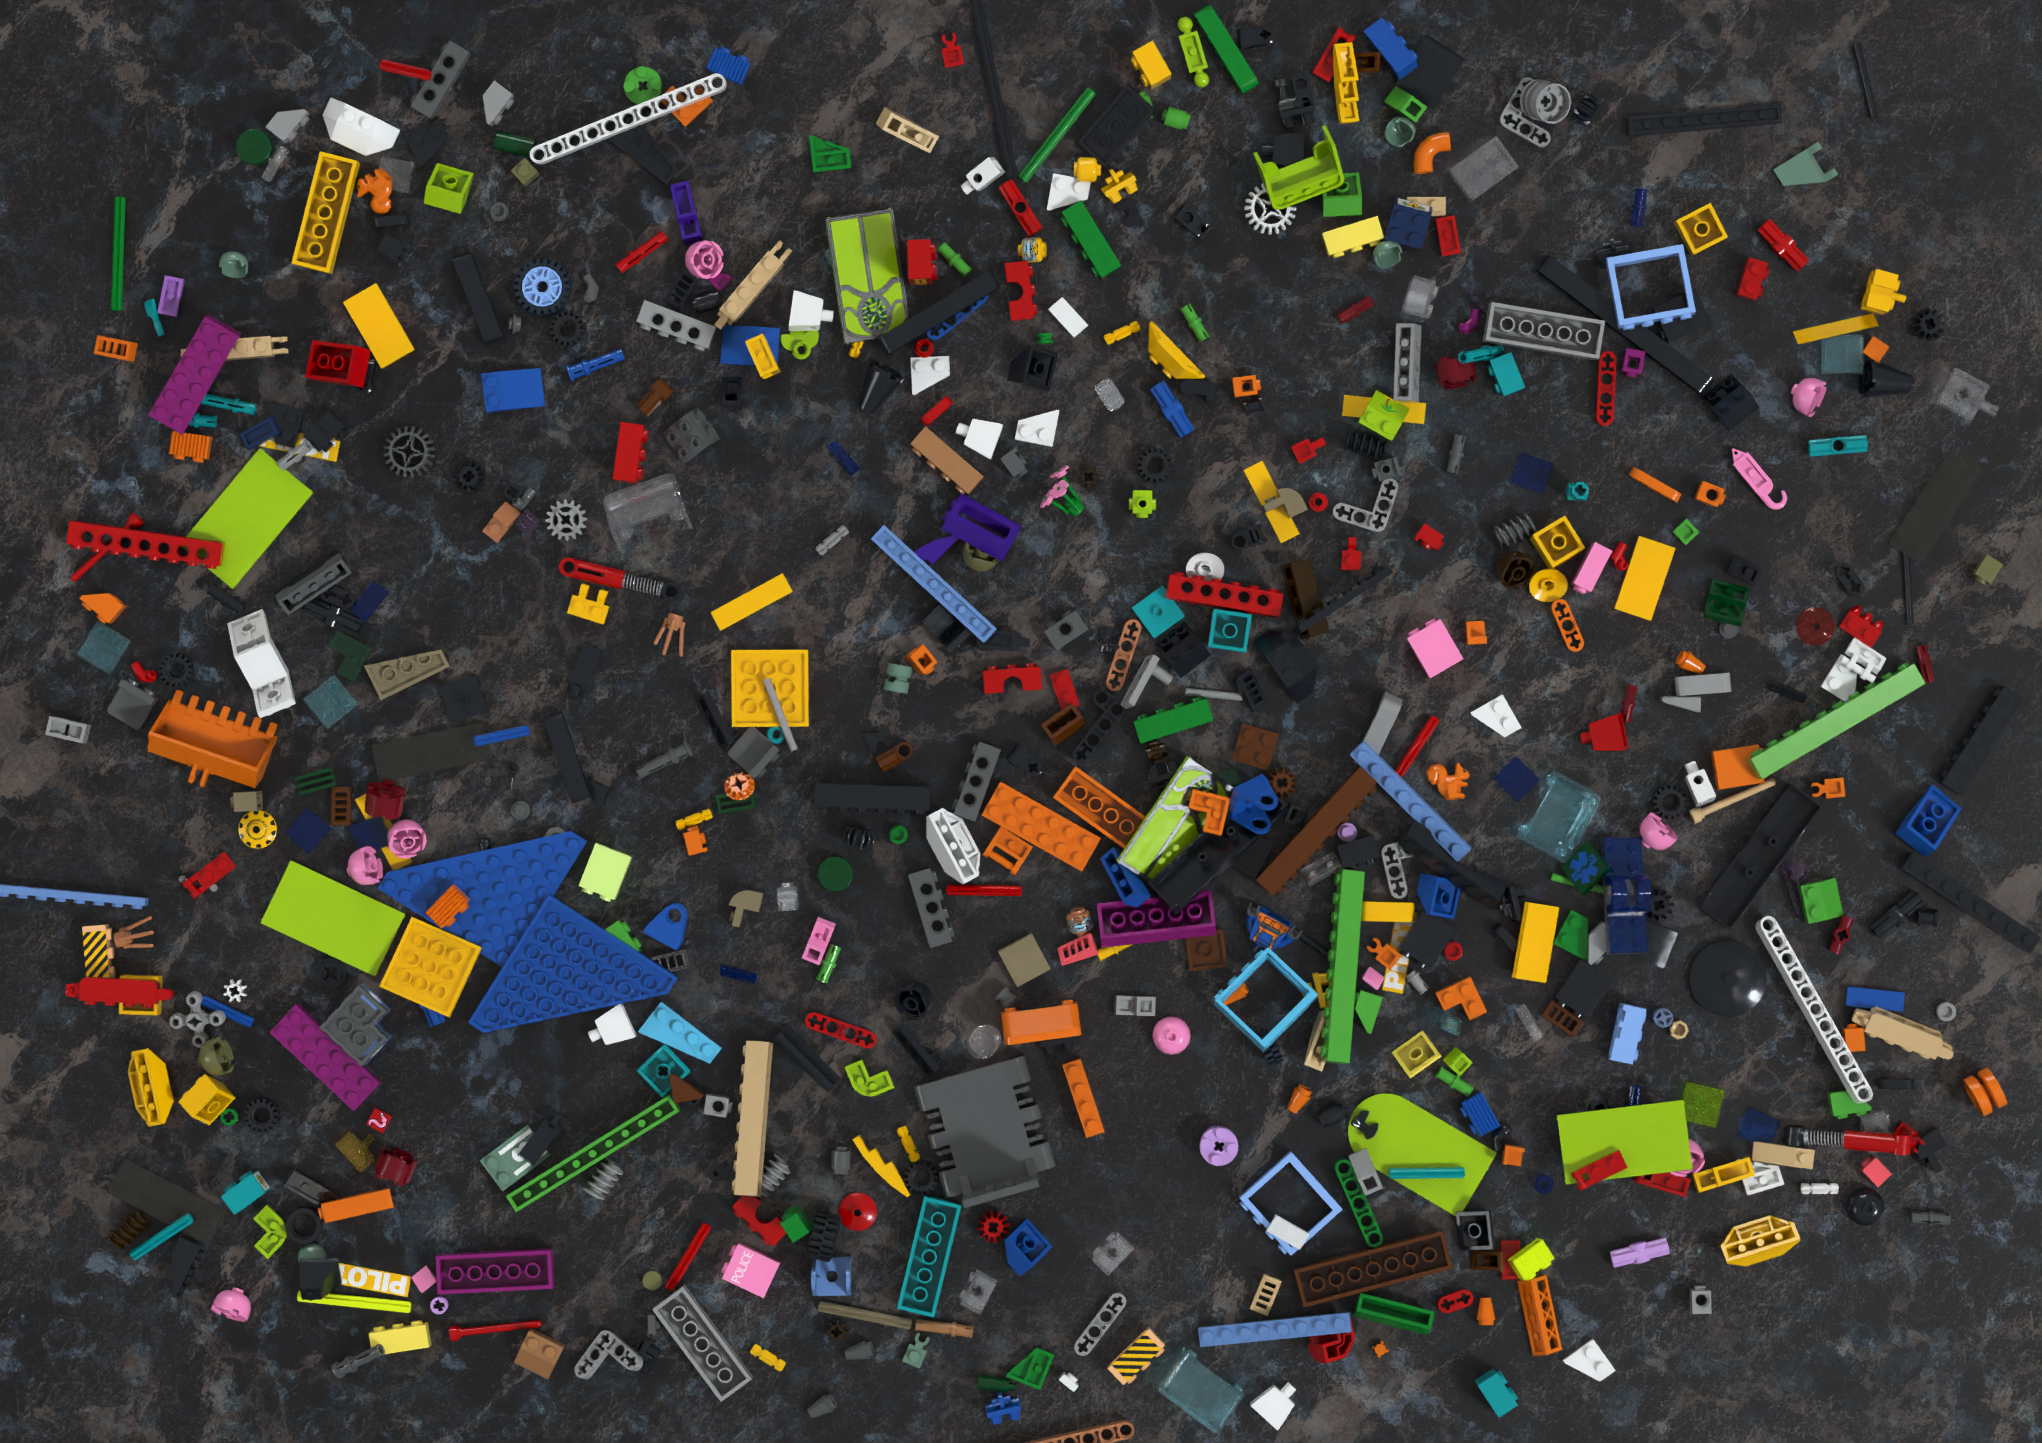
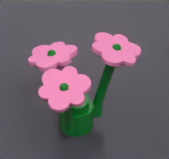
[1040,465,1084,517]

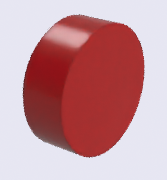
[1443,941,1463,961]

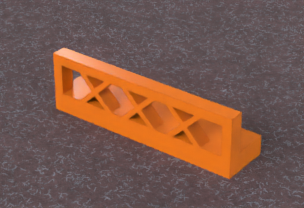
[1517,1275,1562,1356]

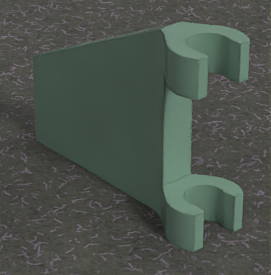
[1773,142,1838,186]

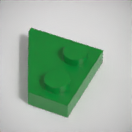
[809,135,852,173]
[1553,910,1588,961]
[1006,1347,1055,1390]

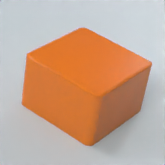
[1861,336,1889,362]

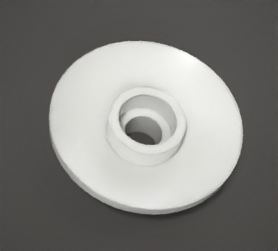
[1186,553,1224,581]

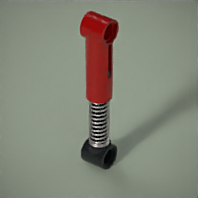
[559,558,682,602]
[1785,1125,1911,1155]

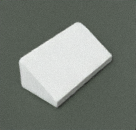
[1048,297,1088,338]
[1266,1214,1310,1250]

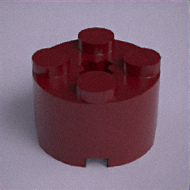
[1435,356,1477,389]
[365,779,406,820]
[374,1146,418,1186]

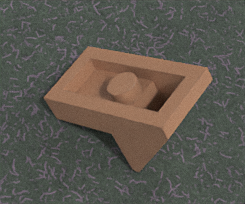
[482,501,521,543]

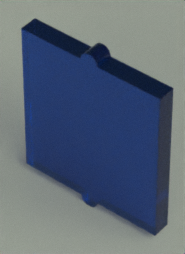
[1511,453,1553,493]
[1494,756,1540,802]
[285,808,331,854]
[350,815,389,850]
[1737,1107,1781,1143]

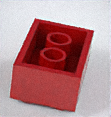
[305,340,371,388]
[613,422,649,484]

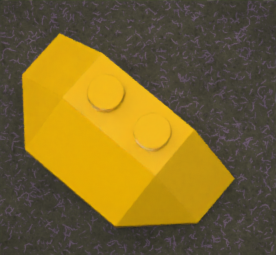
[1148,321,1205,380]
[128,1048,174,1127]
[1721,1215,1801,1266]

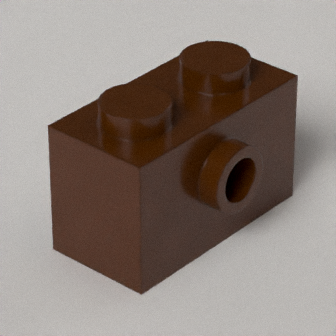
[1041,703,1086,747]

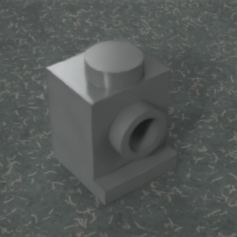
[1000,447,1028,478]
[1371,457,1401,482]

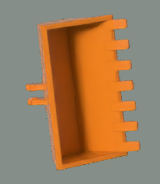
[148,690,278,788]

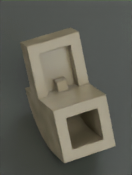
[1262,488,1308,518]
[729,890,764,927]

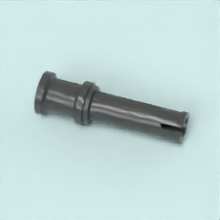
[636,740,694,779]
[332,1344,385,1379]

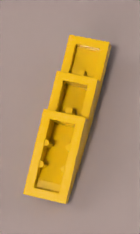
[1333,42,1359,124]
[853,1134,911,1197]

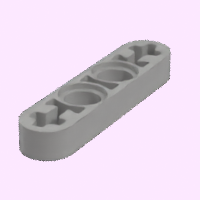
[1074,1292,1126,1356]

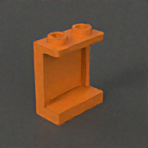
[1711,744,1767,790]

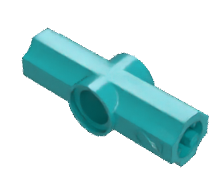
[1807,435,1868,457]
[1566,482,1589,501]

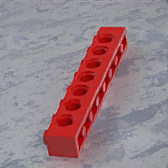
[66,520,225,569]

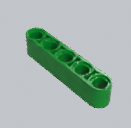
[1193,4,1259,94]
[1334,1158,1383,1248]

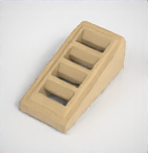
[1250,1273,1282,1316]

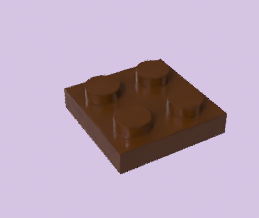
[1232,723,1279,771]
[1185,929,1228,972]

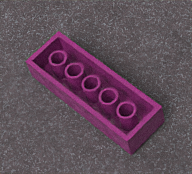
[148,314,241,435]
[1097,891,1216,948]
[269,1003,383,1111]
[436,1248,555,1294]

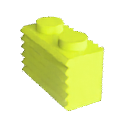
[1507,1238,1554,1281]

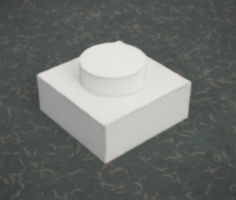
[1059,1372,1079,1392]

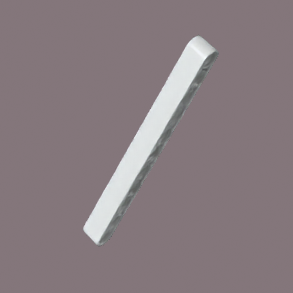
[530,73,727,165]
[1756,916,1873,1104]

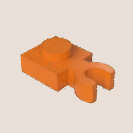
[1810,777,1845,798]
[1367,938,1402,970]

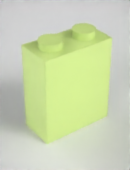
[579,843,632,902]

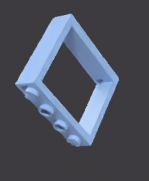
[1605,244,1696,330]
[1239,1151,1343,1255]

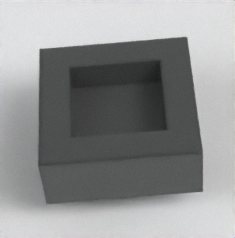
[648,1313,661,1334]

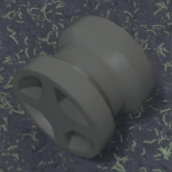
[994,986,1018,1009]

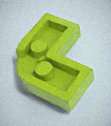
[845,1060,895,1097]
[254,1204,287,1259]

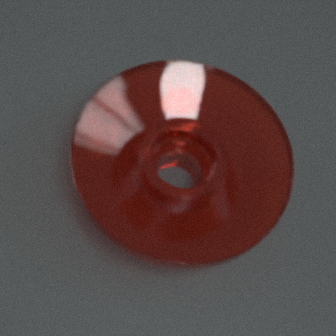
[1796,607,1835,646]

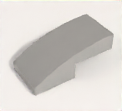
[1114,995,1156,1016]

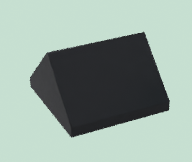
[1456,1208,1495,1250]

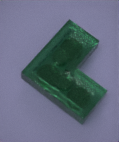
[329,630,372,682]

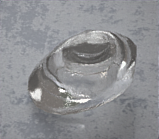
[967,1024,1001,1059]

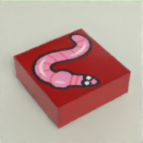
[366,1107,393,1134]

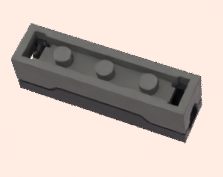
[274,550,352,615]

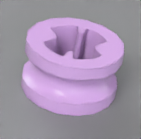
[430,1296,449,1314]

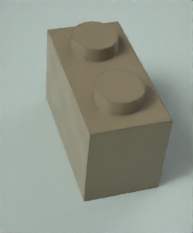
[230,791,263,812]

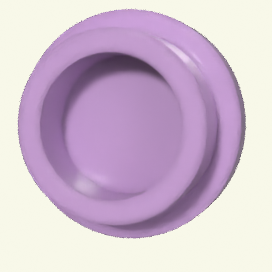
[1338,823,1357,842]

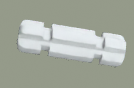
[1800,1183,1839,1194]

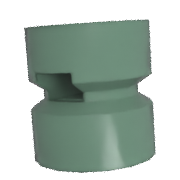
[884,663,912,694]

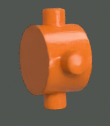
[1372,1341,1389,1358]

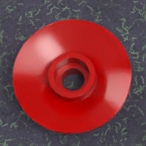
[839,1192,877,1231]

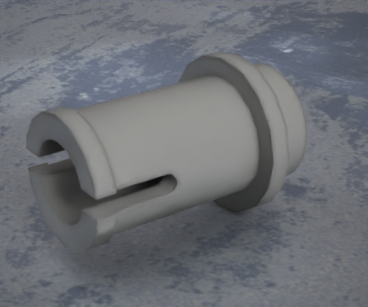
[1406,970,1429,995]

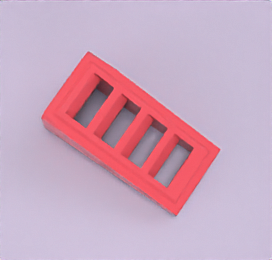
[1057,933,1098,966]

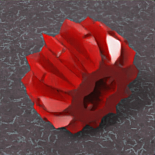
[977,1210,1010,1243]

